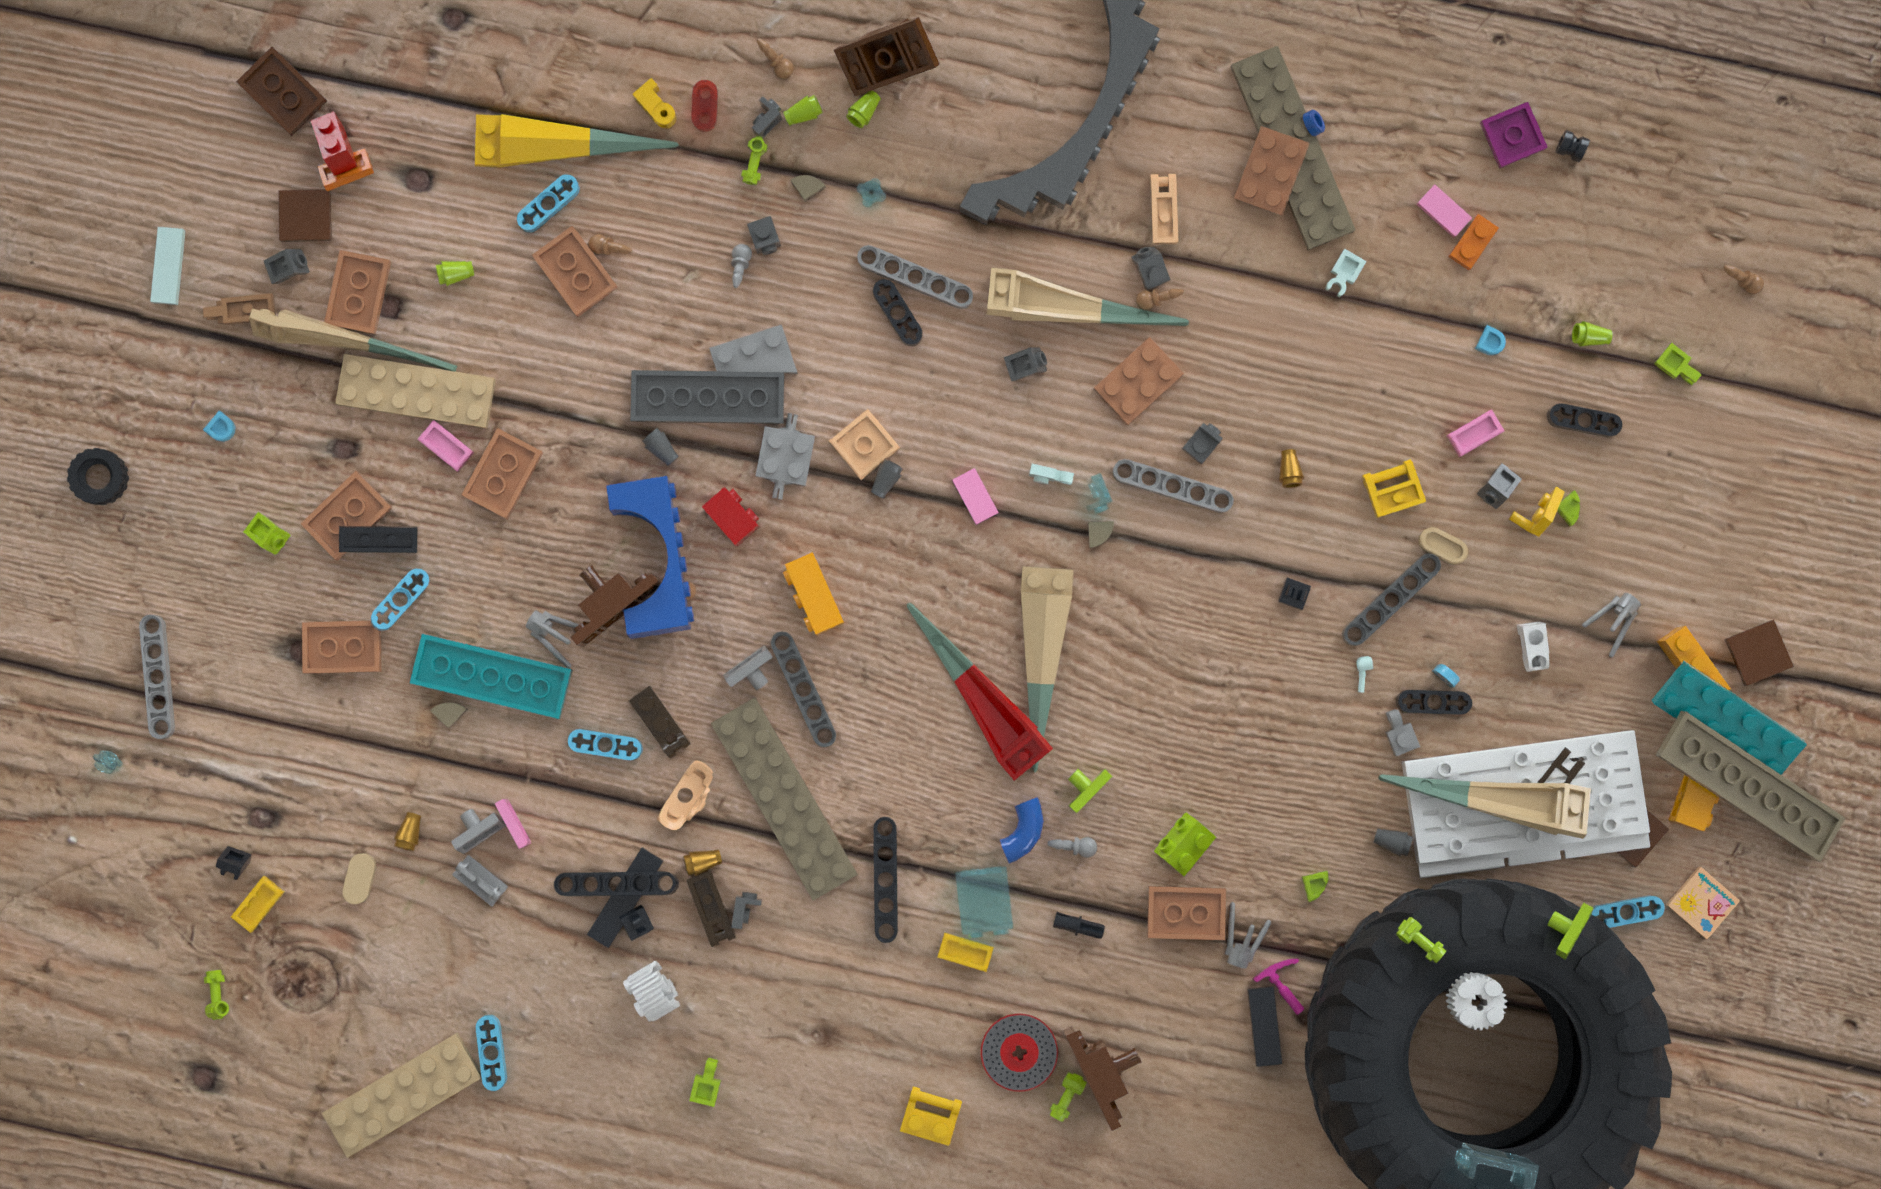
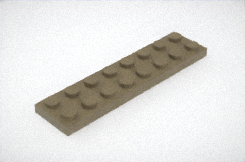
[1230,46,1356,251]
[711,698,858,901]
[1656,711,1845,862]

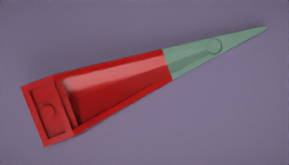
[907,603,1053,781]

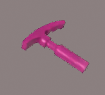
[1252,959,1305,1015]

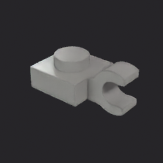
[1385,709,1420,756]

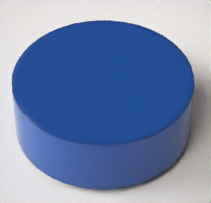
[1303,109,1325,136]

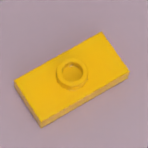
[231,876,285,933]
[937,932,994,972]

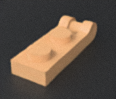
[1150,174,1178,245]

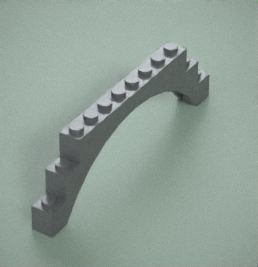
[960,0,1161,225]

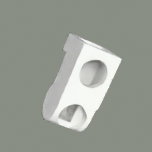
[1517,622,1549,672]

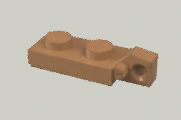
[203,293,276,325]

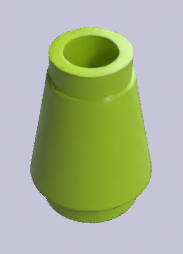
[846,90,881,128]
[783,95,823,126]
[436,261,474,286]
[1572,321,1613,346]

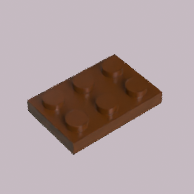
[236,47,327,136]

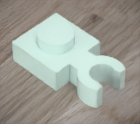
[1326,249,1367,297]
[1029,464,1074,485]

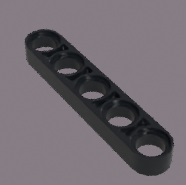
[873,817,898,943]
[554,871,679,897]

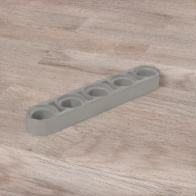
[857,245,973,309]
[1113,459,1234,513]
[139,614,175,739]

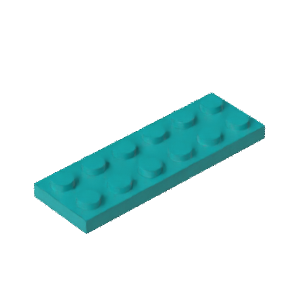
[410,634,572,719]
[1651,661,1807,775]

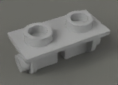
[452,855,508,907]

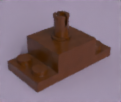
[834,17,940,96]
[570,565,662,647]
[1063,1026,1142,1131]

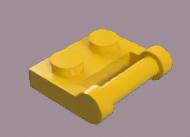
[1362,459,1426,518]
[900,1086,962,1146]

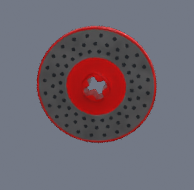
[981,1013,1058,1092]

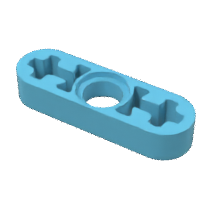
[517,175,580,233]
[371,569,429,631]
[568,729,643,760]
[1592,895,1665,928]
[475,1015,507,1091]

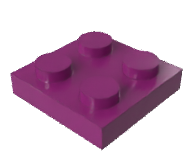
[1480,102,1548,169]

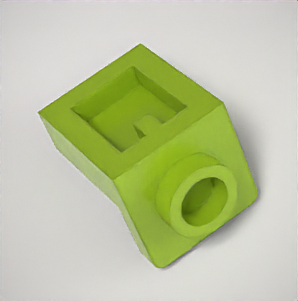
[243,512,291,555]

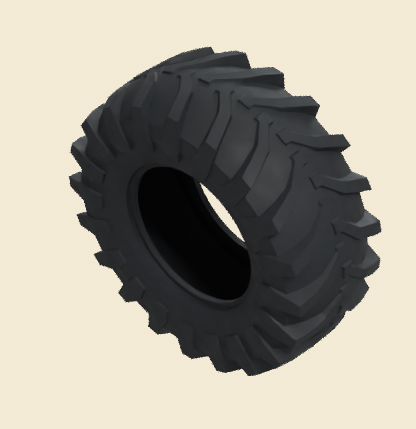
[1305,878,1672,1189]

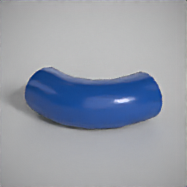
[1000,797,1044,864]

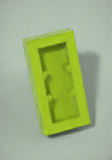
[1068,769,1113,813]
[1548,903,1593,960]

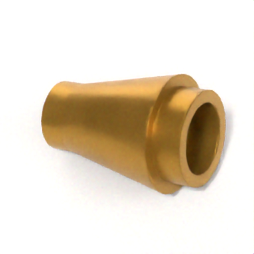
[1279,449,1304,488]
[394,812,422,852]
[683,849,722,876]

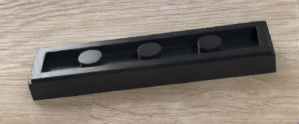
[587,847,664,948]

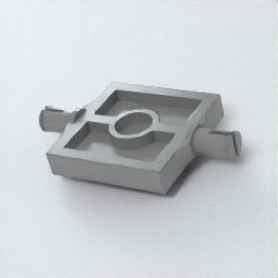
[755,413,815,500]

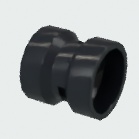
[1555,130,1590,163]

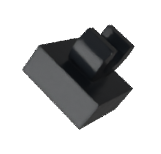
[1278,577,1311,610]
[216,846,252,880]
[619,905,654,941]

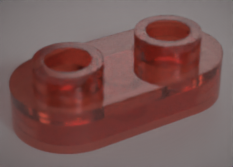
[691,80,718,132]

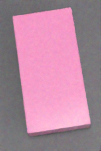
[1416,184,1472,238]
[1447,409,1504,457]
[417,420,474,472]
[952,468,999,525]
[495,799,531,849]

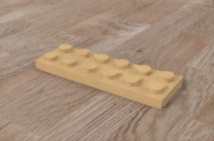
[335,354,496,429]
[322,1033,482,1158]

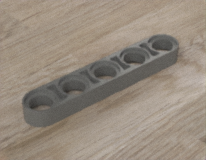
[1342,554,1441,646]
[771,631,837,747]

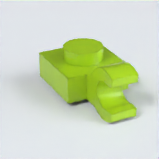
[1654,343,1701,386]
[689,1057,721,1107]

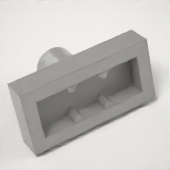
[723,645,773,690]
[451,809,506,854]

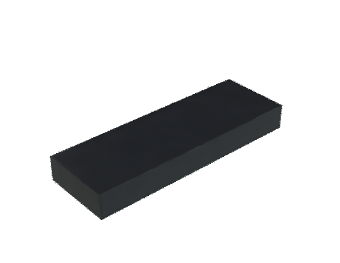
[339,526,418,553]
[1247,986,1282,1067]

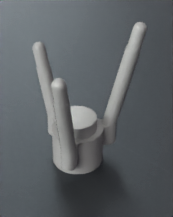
[1582,593,1641,658]
[526,610,579,668]
[1225,902,1271,969]

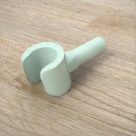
[1356,656,1373,693]

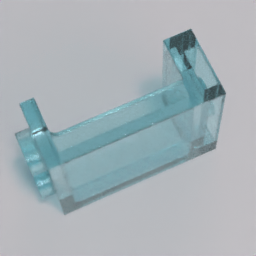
[955,865,1014,938]
[1455,1142,1539,1189]

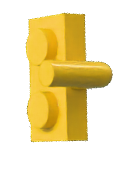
[1509,487,1565,537]

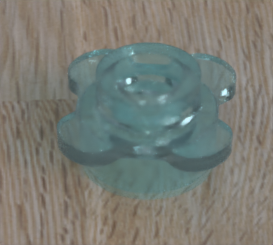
[857,178,886,207]
[93,751,123,774]

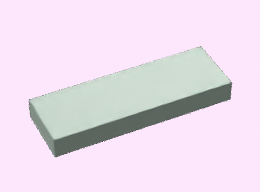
[150,227,185,305]

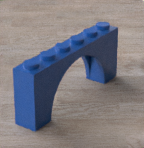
[606,476,694,639]

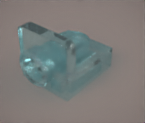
[1086,473,1112,515]

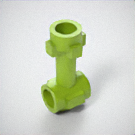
[741,136,768,186]
[1396,917,1446,963]
[204,970,229,1020]
[1049,1072,1087,1122]

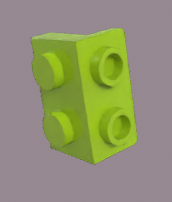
[1154,812,1217,877]

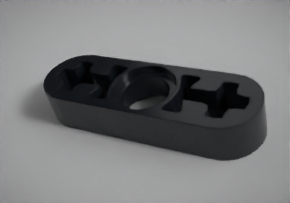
[873,279,923,346]
[1547,403,1623,438]
[1396,690,1472,715]

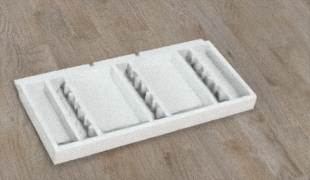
[1402,730,1650,879]

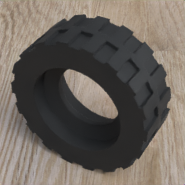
[67,448,129,506]

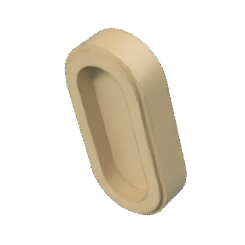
[1418,527,1468,565]
[342,853,376,904]

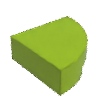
[1557,490,1580,526]
[1302,871,1328,902]

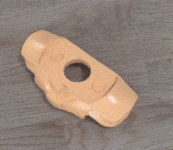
[657,760,713,830]

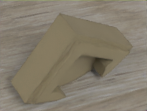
[791,175,826,202]
[1088,521,1114,548]
[430,703,468,728]

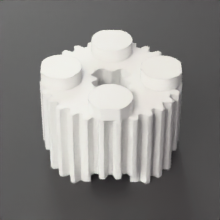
[623,961,680,1022]
[1446,972,1507,1030]

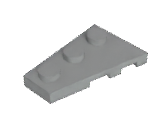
[709,325,798,374]

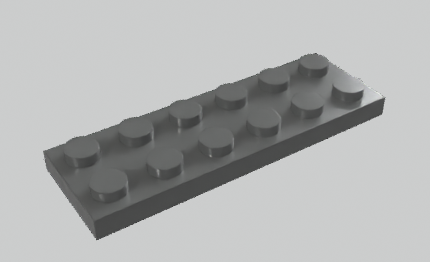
[630,370,785,424]

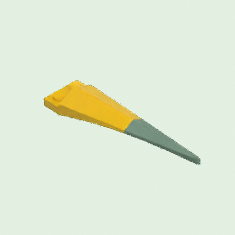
[475,114,679,168]

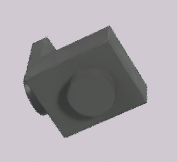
[1131,247,1170,290]

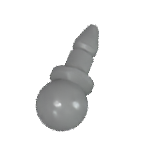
[731,244,752,288]
[1047,837,1097,858]

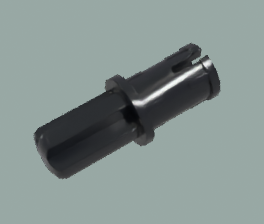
[1053,912,1105,939]

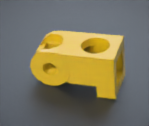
[632,78,677,129]

